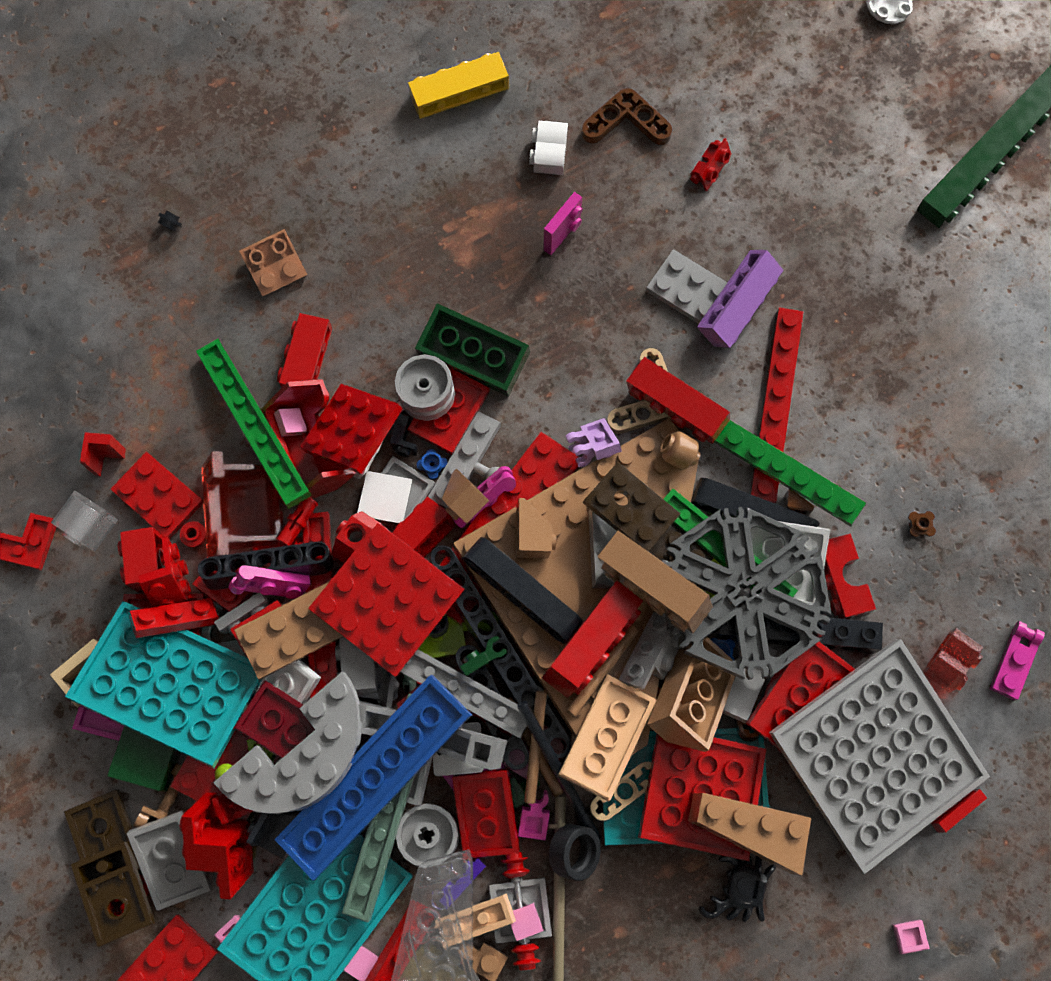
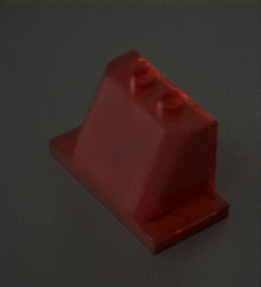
[201,452,283,558]

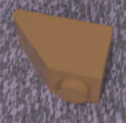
[442,468,489,523]
[516,498,556,559]

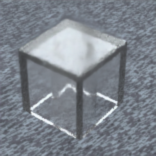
[51,490,118,552]

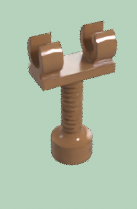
[133,763,182,828]

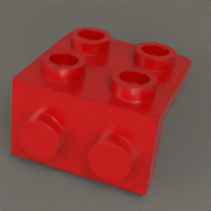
[138,536,191,607]

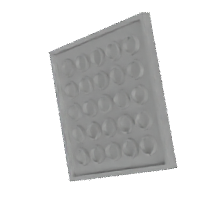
[769,639,990,874]

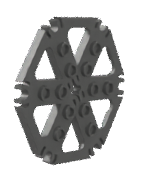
[662,507,832,680]

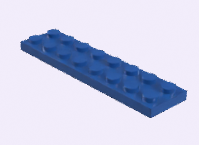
[275,675,472,881]

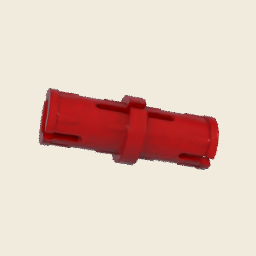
[276,497,318,546]

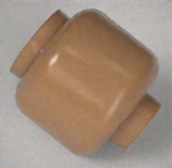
[660,431,701,470]

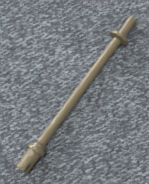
[548,797,566,981]

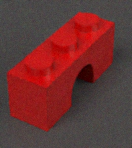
[824,533,876,619]

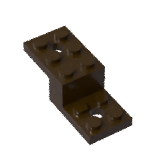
[583,462,713,562]
[64,789,155,947]

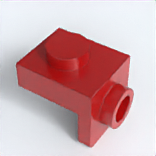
[212,794,252,825]

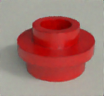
[180,521,207,548]

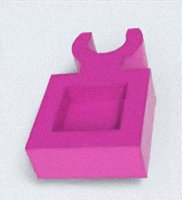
[518,790,550,840]

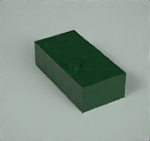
[415,303,530,397]
[107,726,181,792]

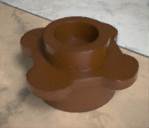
[908,511,936,537]

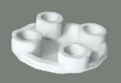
[867,0,913,24]

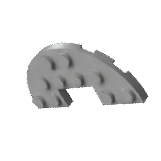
[214,672,362,814]

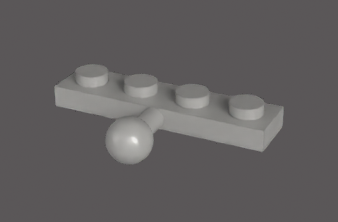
[428,411,501,509]

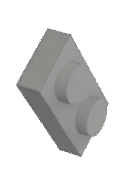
[214,593,270,635]

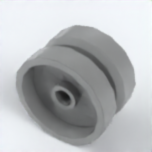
[395,354,455,421]
[396,804,460,867]

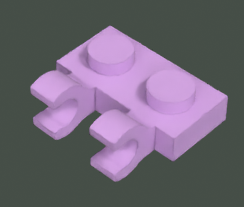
[566,418,622,467]

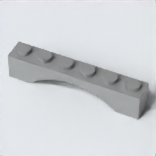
[359,700,507,770]

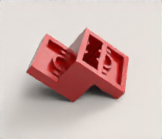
[179,792,254,900]

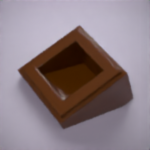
[784,489,814,516]

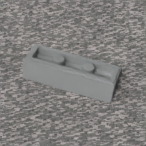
[588,509,616,588]

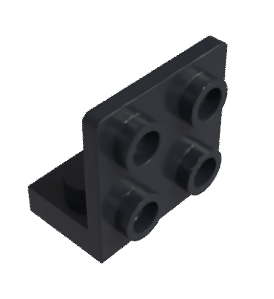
[246,810,302,859]

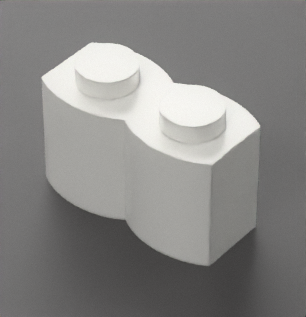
[529,121,568,175]

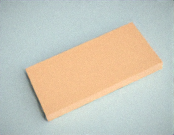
[558,674,657,801]

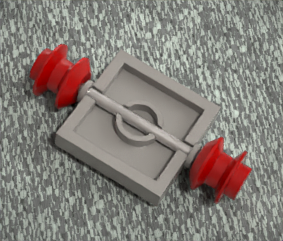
[489,852,552,971]

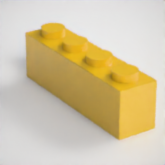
[408,52,509,119]

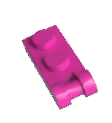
[453,466,516,528]
[229,566,311,599]
[990,621,1045,701]

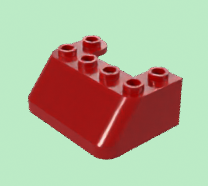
[261,379,357,505]

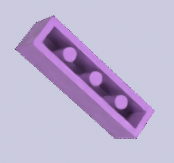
[697,250,783,348]

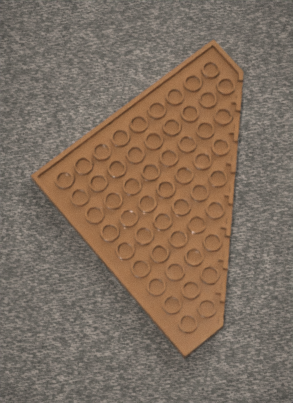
[453,418,699,756]

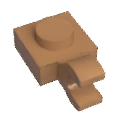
[457,941,508,981]

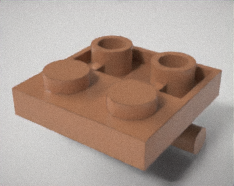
[239,229,307,297]

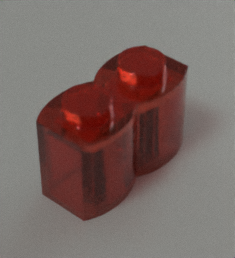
[923,628,983,692]

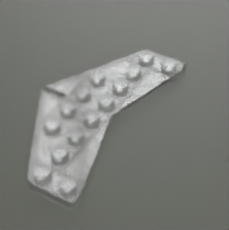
[391,849,480,981]

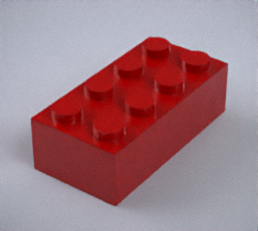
[542,581,643,699]

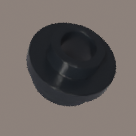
[157,210,182,232]

